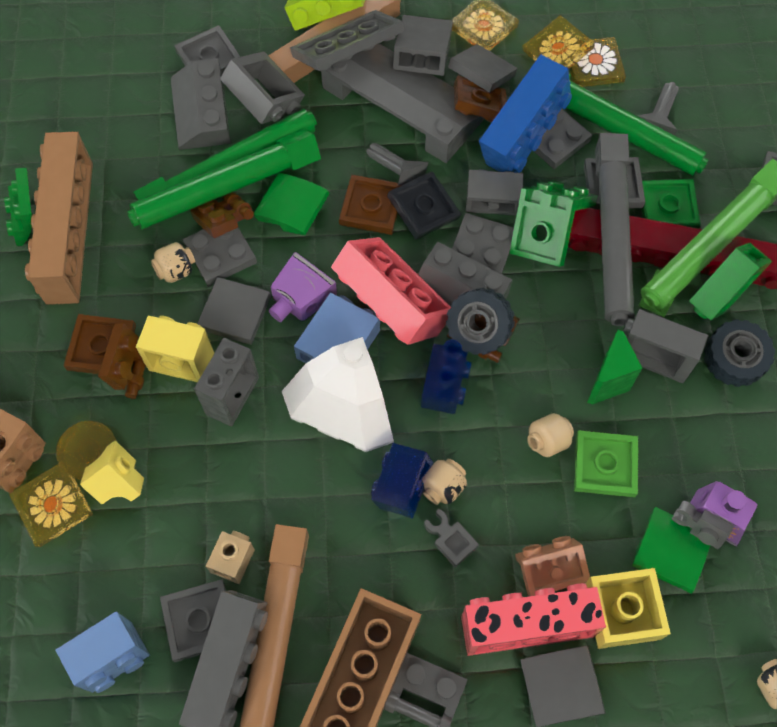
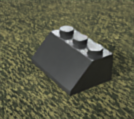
[171,58,231,150]
[419,242,512,306]

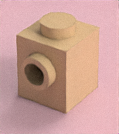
[206,531,255,584]

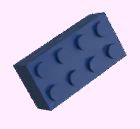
[479,54,572,173]

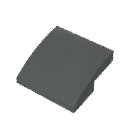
[520,646,606,727]

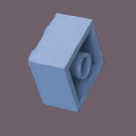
[55,611,150,693]

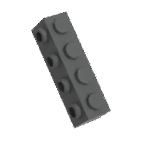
[179,590,268,727]

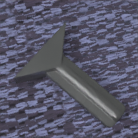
[637,82,679,135]
[367,143,429,186]

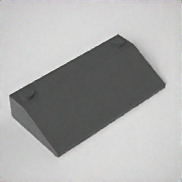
[321,43,484,163]

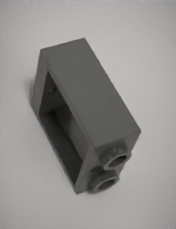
[220,51,305,124]
[622,309,708,383]
[194,338,259,427]

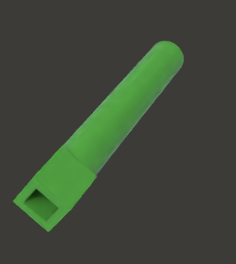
[641,159,777,310]

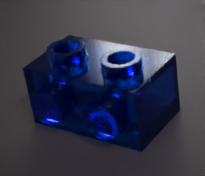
[371,443,433,519]

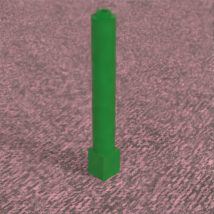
[565,74,709,176]
[133,108,317,201]
[127,129,321,230]

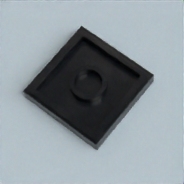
[387,171,462,240]

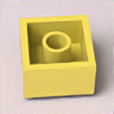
[136,315,214,382]
[585,568,671,649]

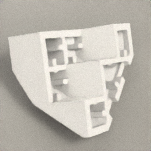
[282,337,394,452]

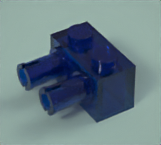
[421,340,472,414]

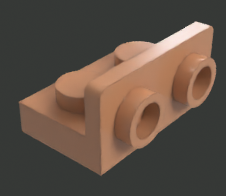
[515,536,590,596]

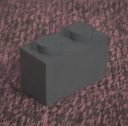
[466,169,523,216]

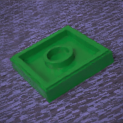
[641,179,701,229]

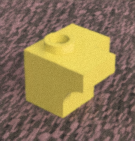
[80,440,144,505]

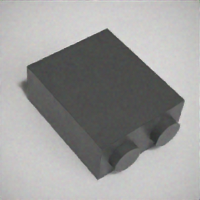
[393,15,453,76]

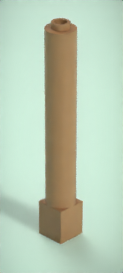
[240,524,309,727]

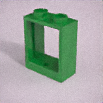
[689,243,772,320]

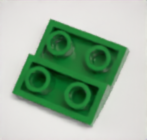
[4,168,32,246]
[254,173,330,235]
[632,507,710,594]

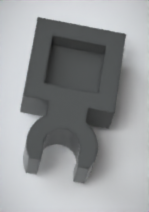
[672,501,734,549]
[424,509,479,568]

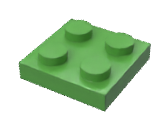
[574,430,638,497]

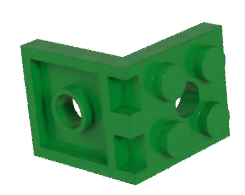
[509,181,598,267]

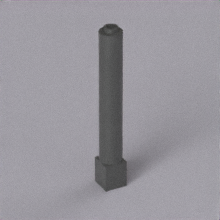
[595,133,635,326]

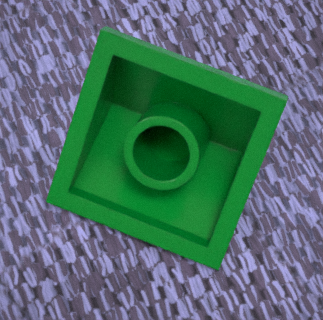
[587,330,642,405]

